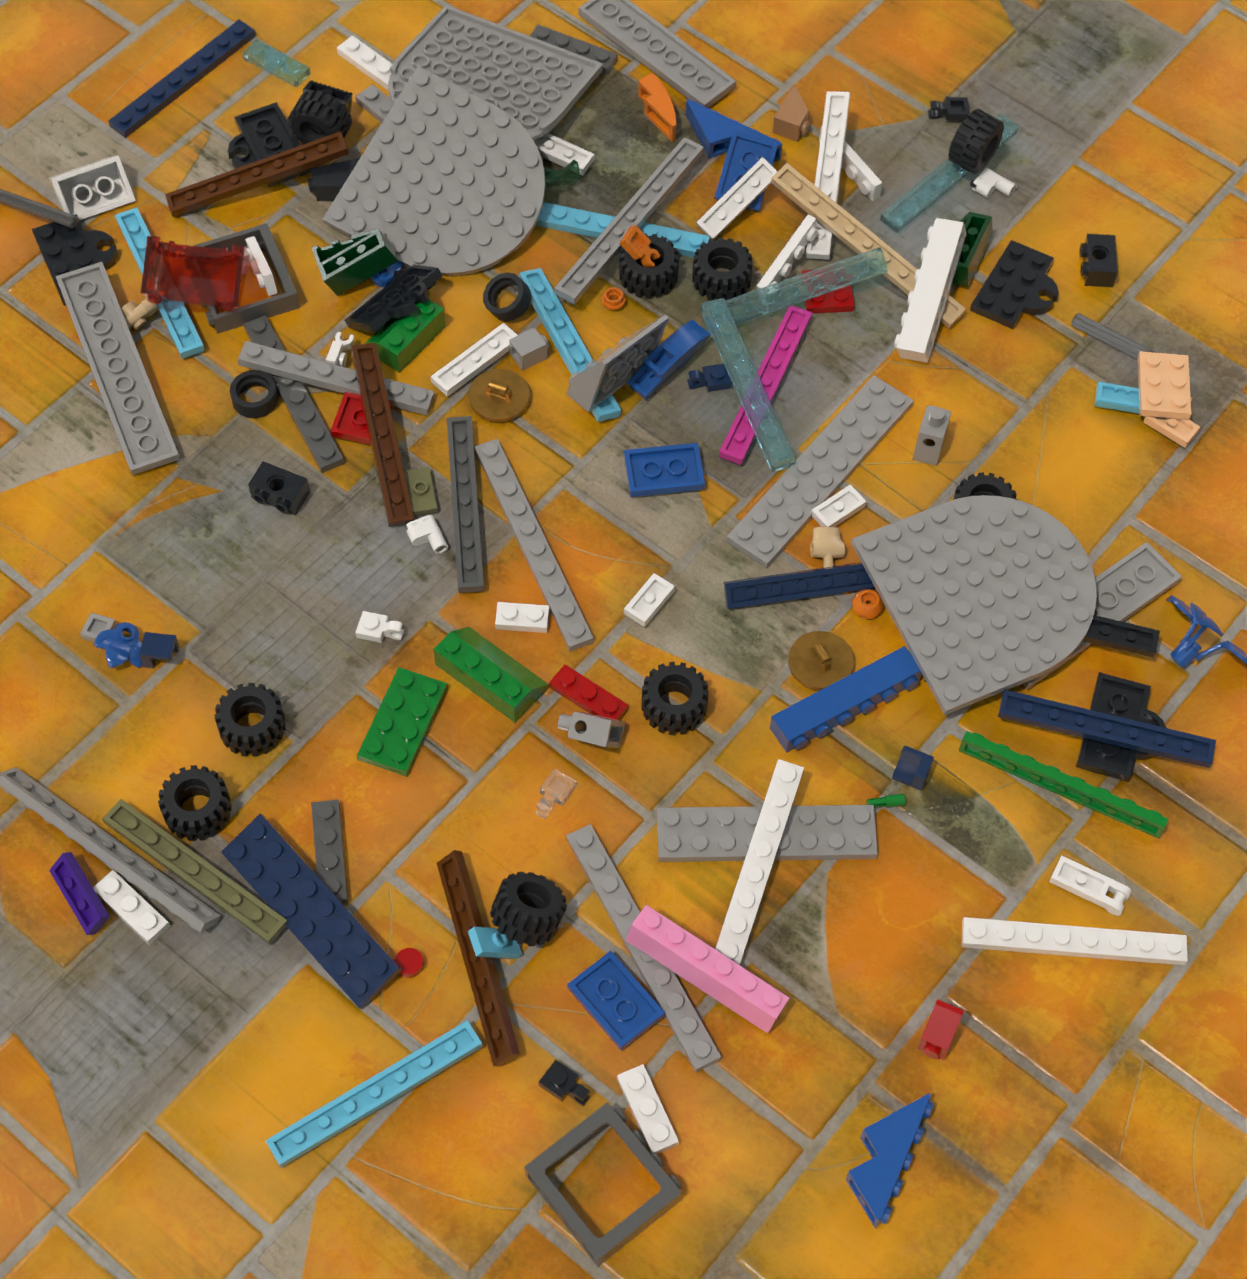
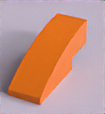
[638,73,676,142]

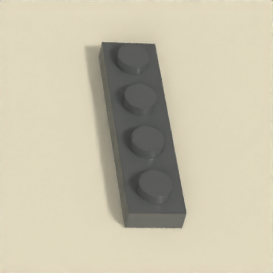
[530,25,617,75]
[311,799,348,904]

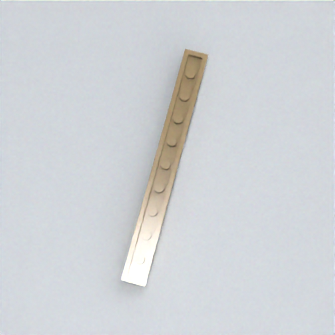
[771,163,966,329]

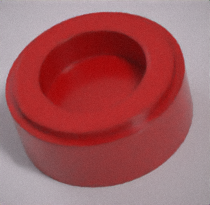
[395,948,424,978]

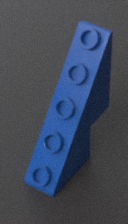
[685,99,782,162]
[846,1093,934,1228]

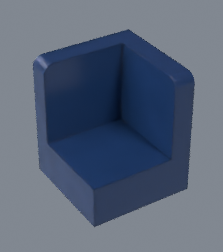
[139,632,180,668]
[892,746,934,791]

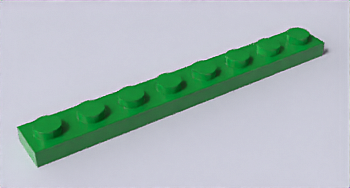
[959,731,1169,839]

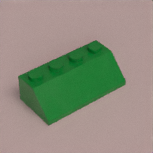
[433,627,549,723]

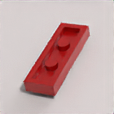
[549,664,629,720]

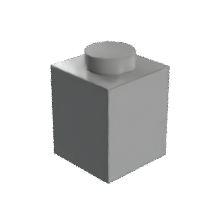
[509,327,549,371]

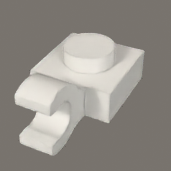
[326,332,355,367]
[355,611,404,643]

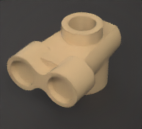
[121,296,158,330]

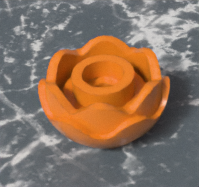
[852,589,884,619]

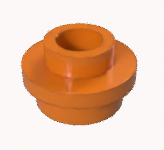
[602,287,625,310]

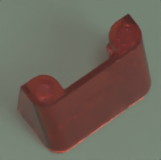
[141,236,250,311]

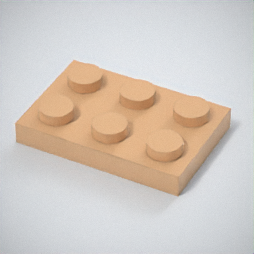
[1138,351,1191,420]

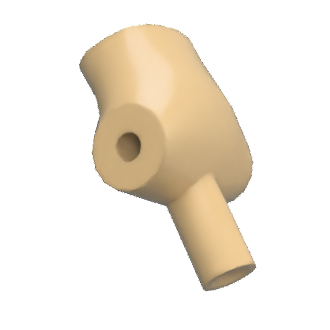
[810,527,845,568]

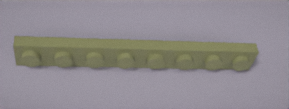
[102,799,287,945]

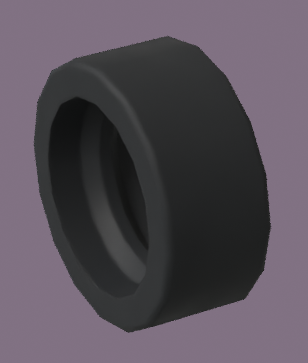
[483,272,531,322]
[229,370,278,418]

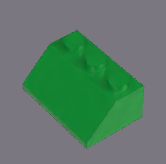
[364,299,445,373]

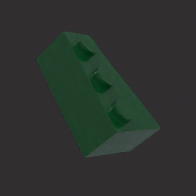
[952,212,992,287]
[311,228,398,296]

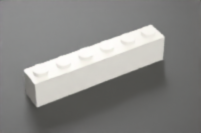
[895,218,966,363]

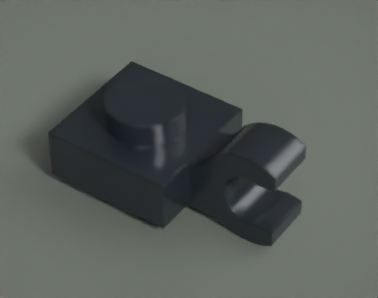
[928,97,970,121]
[538,1060,590,1106]

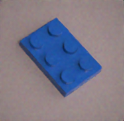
[714,131,778,212]
[624,443,705,497]
[567,951,665,1051]

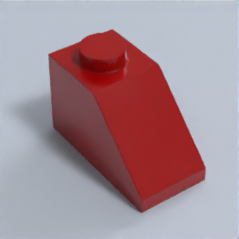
[918,999,964,1060]

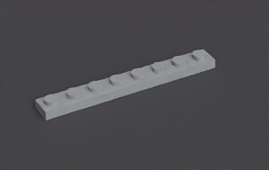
[238,341,434,416]

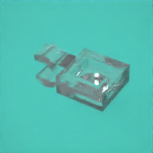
[536,768,577,819]

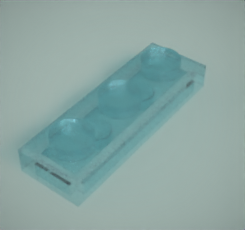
[242,39,311,87]

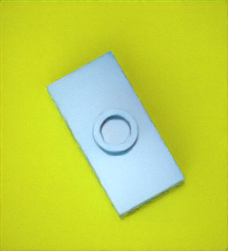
[1094,381,1140,414]
[468,927,522,959]

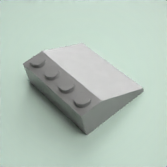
[567,315,669,412]

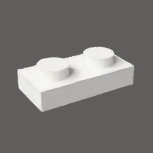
[811,485,867,527]
[624,573,675,627]
[495,602,549,633]

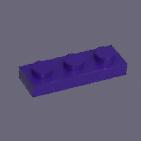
[49,852,110,935]

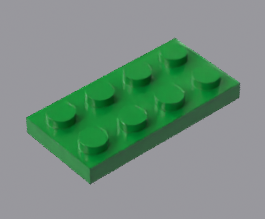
[357,667,448,777]

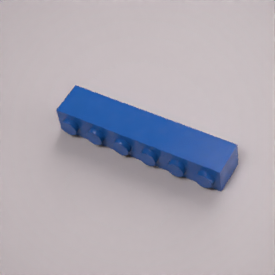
[770,646,921,753]

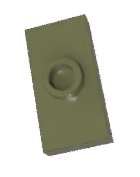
[405,467,438,517]

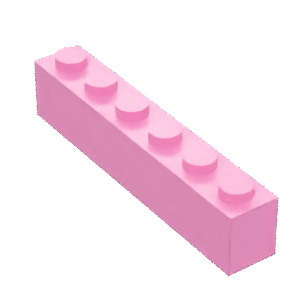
[625,905,789,1033]

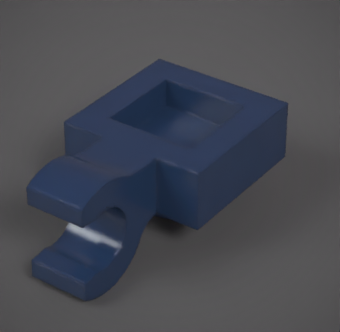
[687,363,732,392]

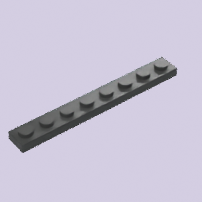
[243,315,344,473]
[447,416,484,593]

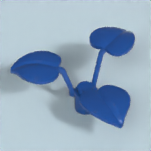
[1166,595,1247,668]

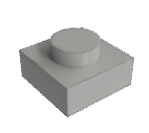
[80,612,117,642]

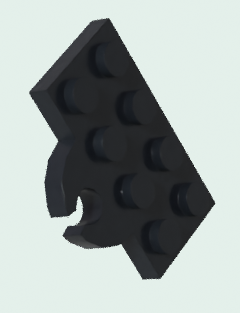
[228,102,310,187]
[32,214,118,306]
[970,240,1059,329]
[344,265,443,333]
[1076,672,1166,781]

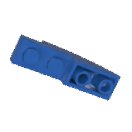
[627,320,711,400]

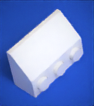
[49,155,136,220]

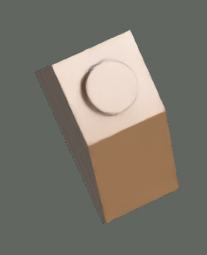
[773,86,810,142]

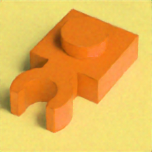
[619,224,660,268]

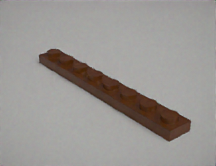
[165,131,349,217]
[351,343,414,527]
[437,850,520,1067]

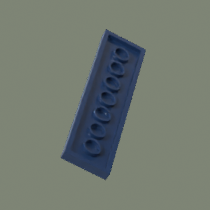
[221,813,403,1009]

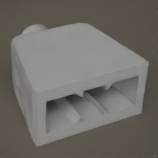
[913,405,951,466]
[558,711,625,748]

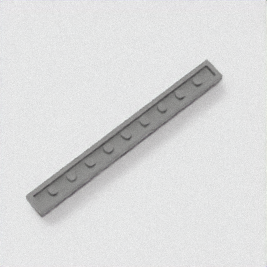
[555,137,704,304]
[474,439,594,652]
[0,767,221,932]
[566,824,721,1073]

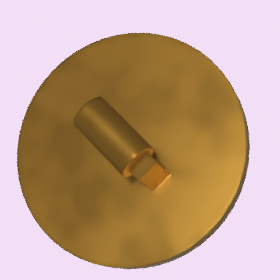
[468,369,530,422]
[788,631,854,691]

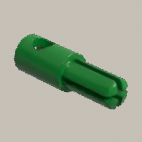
[867,794,905,808]

